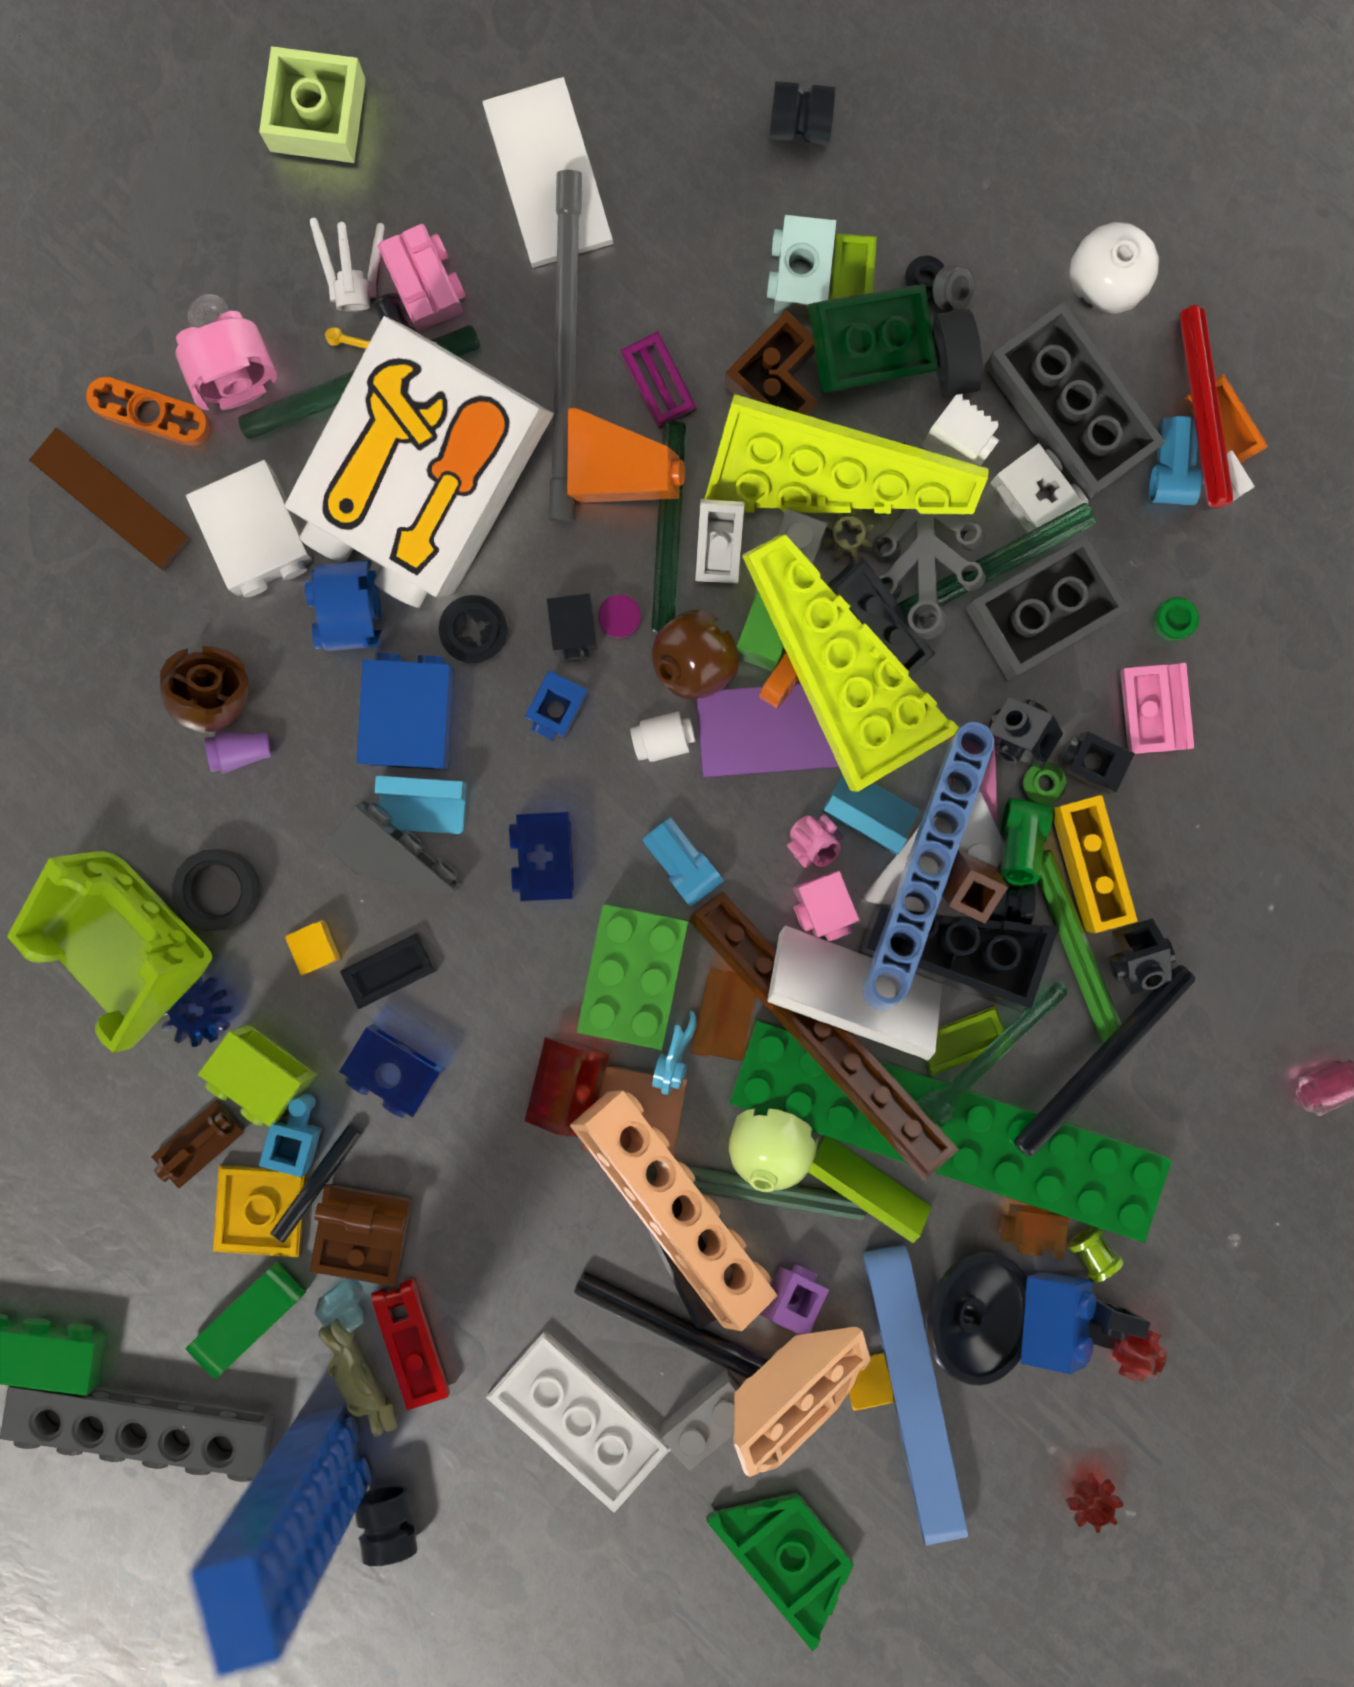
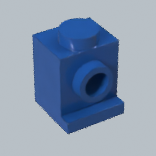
[525,670,589,741]

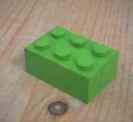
[577,903,688,1050]

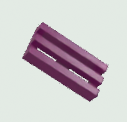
[620,331,697,429]

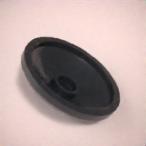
[927,1252,1027,1385]

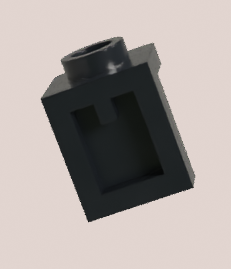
[1088,1299,1151,1351]

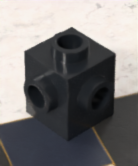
[989,697,1063,769]
[1108,918,1176,995]

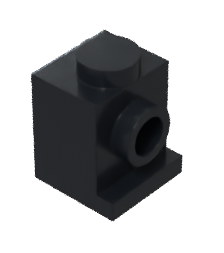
[1060,731,1135,794]

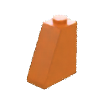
[567,408,685,503]

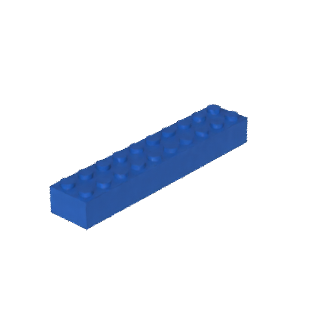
[188,1405,371,1679]

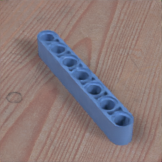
[862,722,994,1011]
[863,1244,968,1546]

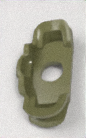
[319,1316,398,1438]

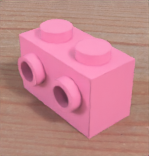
[793,871,859,941]

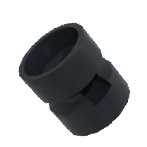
[769,81,836,145]
[354,1485,418,1566]

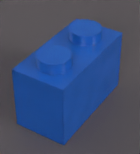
[1021,1271,1096,1374]

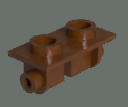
[151,1100,244,1189]

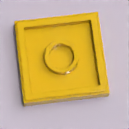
[213,1163,307,1257]

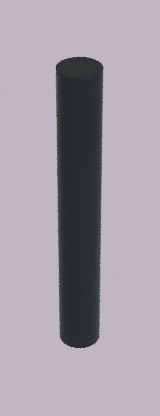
[270,1125,361,1243]

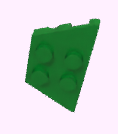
[706,1492,854,1652]

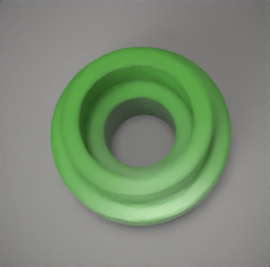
[1023,762,1067,805]

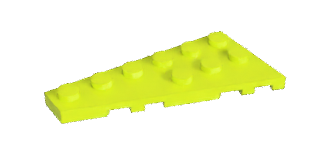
[704,394,989,514]
[742,535,960,792]

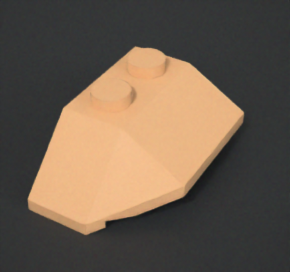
[734,1327,871,1477]

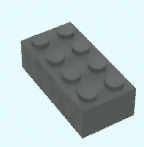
[984,302,1166,501]

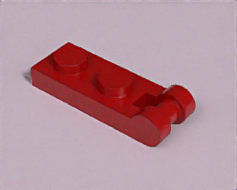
[371,1279,450,1411]

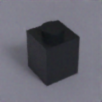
[547,593,598,661]

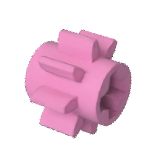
[787,814,844,868]

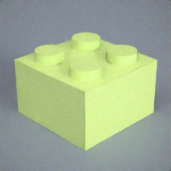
[259,46,366,163]

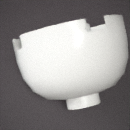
[1069,222,1159,314]

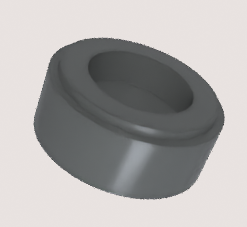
[933,265,974,311]

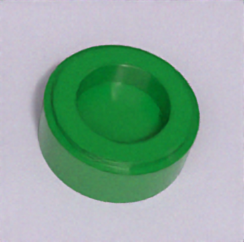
[1153,597,1200,641]

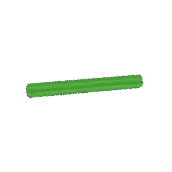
[1038,850,1121,1044]

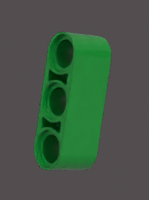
[185,1261,306,1380]

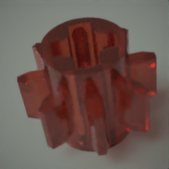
[1112,1330,1168,1383]
[1066,1473,1124,1533]

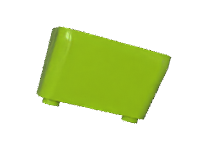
[7,851,212,1053]

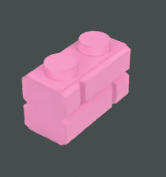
[377,224,466,333]

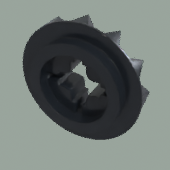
[439,595,508,664]

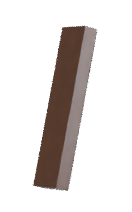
[29,427,191,571]

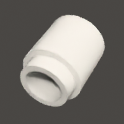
[630,711,696,762]

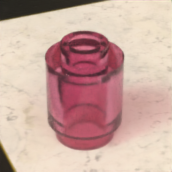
[1296,1060,1354,1116]

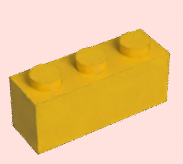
[1053,795,1138,933]

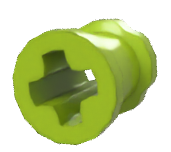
[1067,1226,1124,1283]

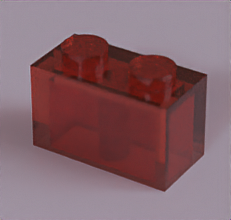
[524,1037,610,1137]

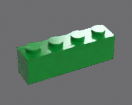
[0,1313,107,1396]

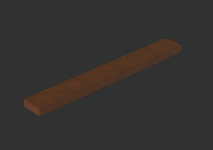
[689,892,959,1181]

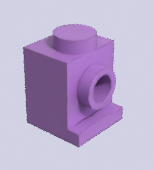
[760,1263,829,1335]

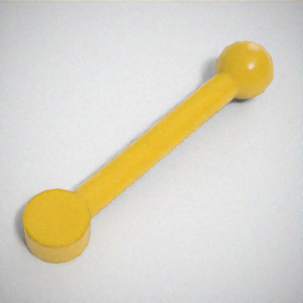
[325,327,370,349]

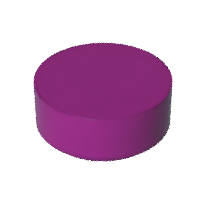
[598,595,641,639]

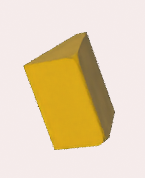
[285,920,341,976]
[848,1352,895,1411]

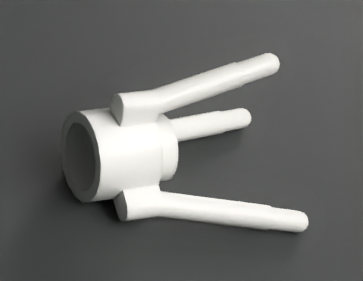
[310,218,385,312]

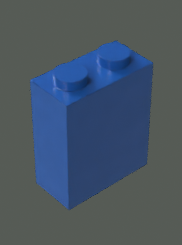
[356,653,454,770]

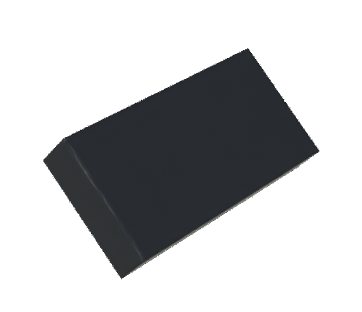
[340,932,437,1010]

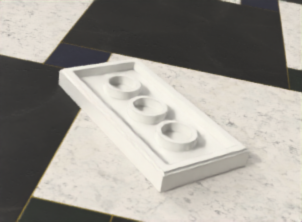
[482,77,613,268]
[767,926,942,1060]
[486,1330,671,1513]

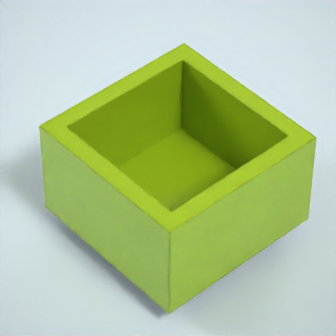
[197,1024,317,1127]

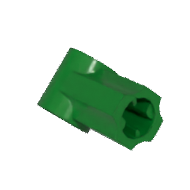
[1000,797,1053,886]

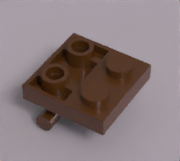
[309,1184,412,1287]

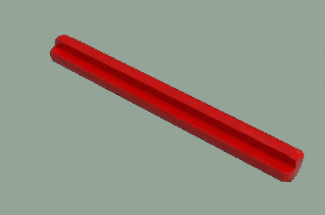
[1179,305,1233,509]

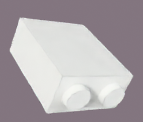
[186,460,315,598]

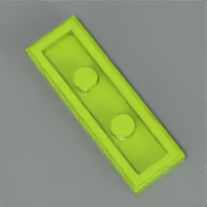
[808,1136,932,1243]

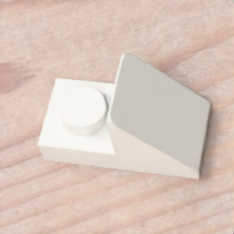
[695,499,744,584]

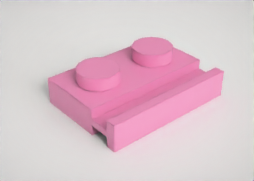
[1120,663,1194,754]

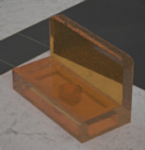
[691,966,756,1061]

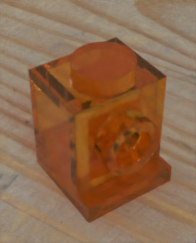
[999,1204,1069,1261]

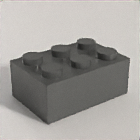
[965,535,1130,681]

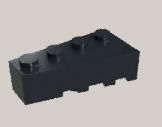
[859,908,1059,1012]

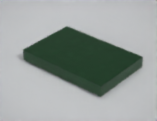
[807,284,938,393]

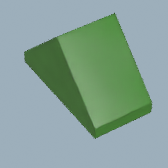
[736,591,784,672]

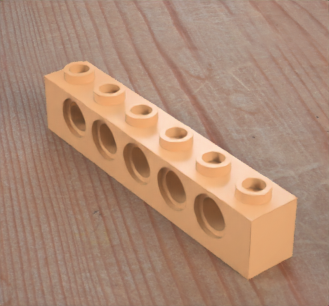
[570,1090,778,1331]

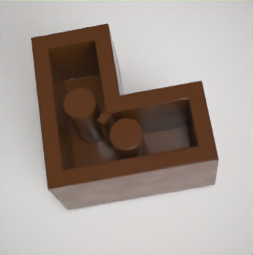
[724,310,819,417]

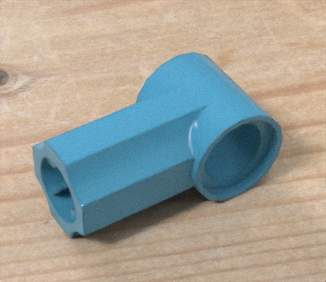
[1149,416,1202,505]
[642,817,725,908]

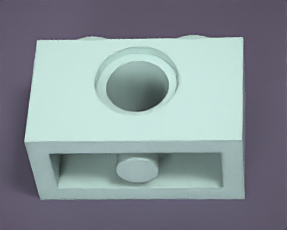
[767,215,837,317]

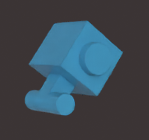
[259,1093,322,1177]

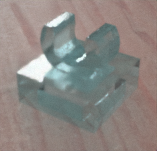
[314,1278,365,1333]

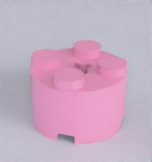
[175,311,277,410]

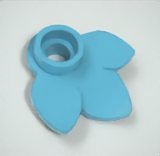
[652,1011,697,1096]

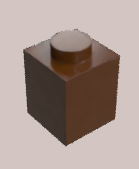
[942,849,1008,923]

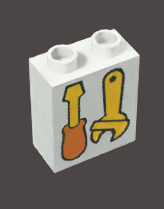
[284,316,554,608]

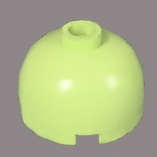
[728,1109,818,1192]

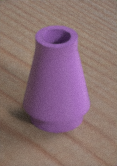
[205,732,271,774]

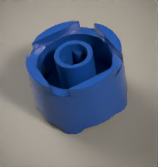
[305,560,382,651]

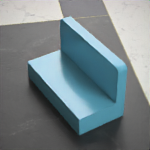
[821,774,919,855]
[374,776,467,834]

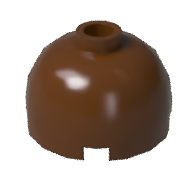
[651,609,738,699]
[160,646,249,732]

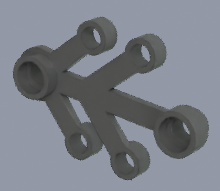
[872,509,986,639]

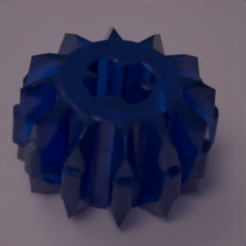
[162,976,234,1047]

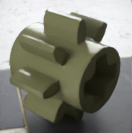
[821,510,874,562]

